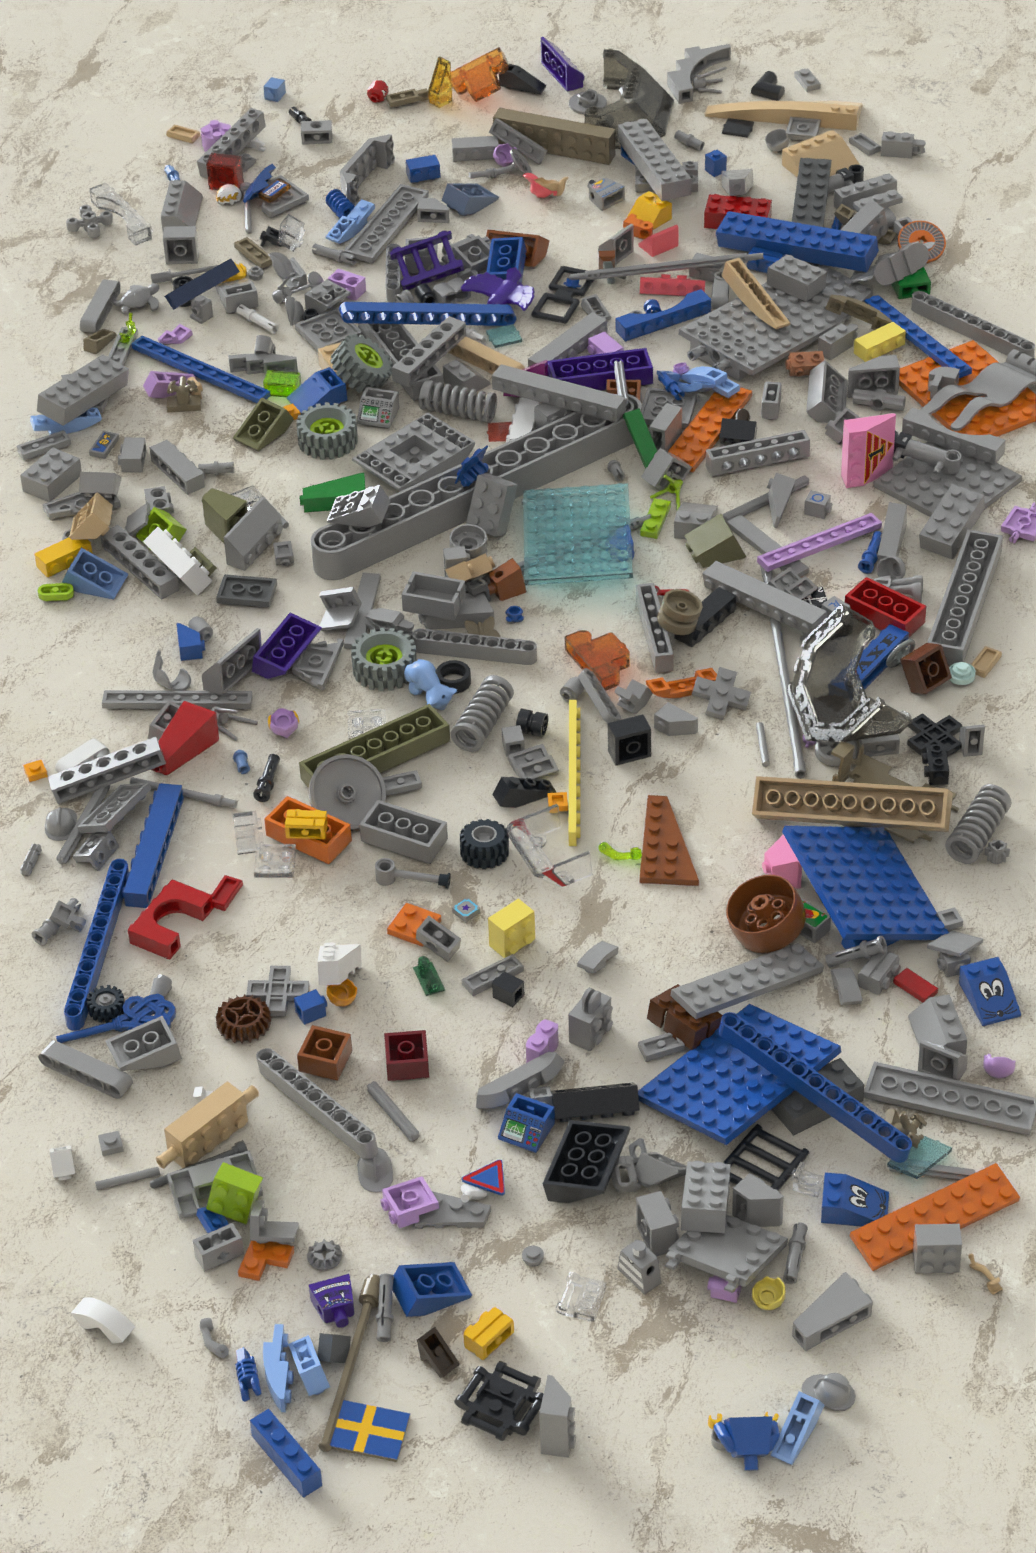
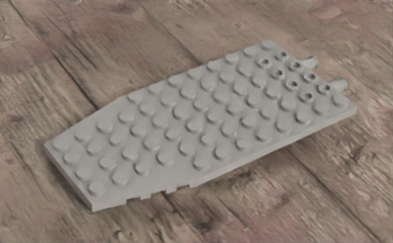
[678,265,873,380]

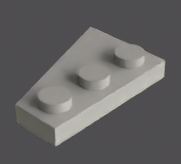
[415,1191,491,1229]

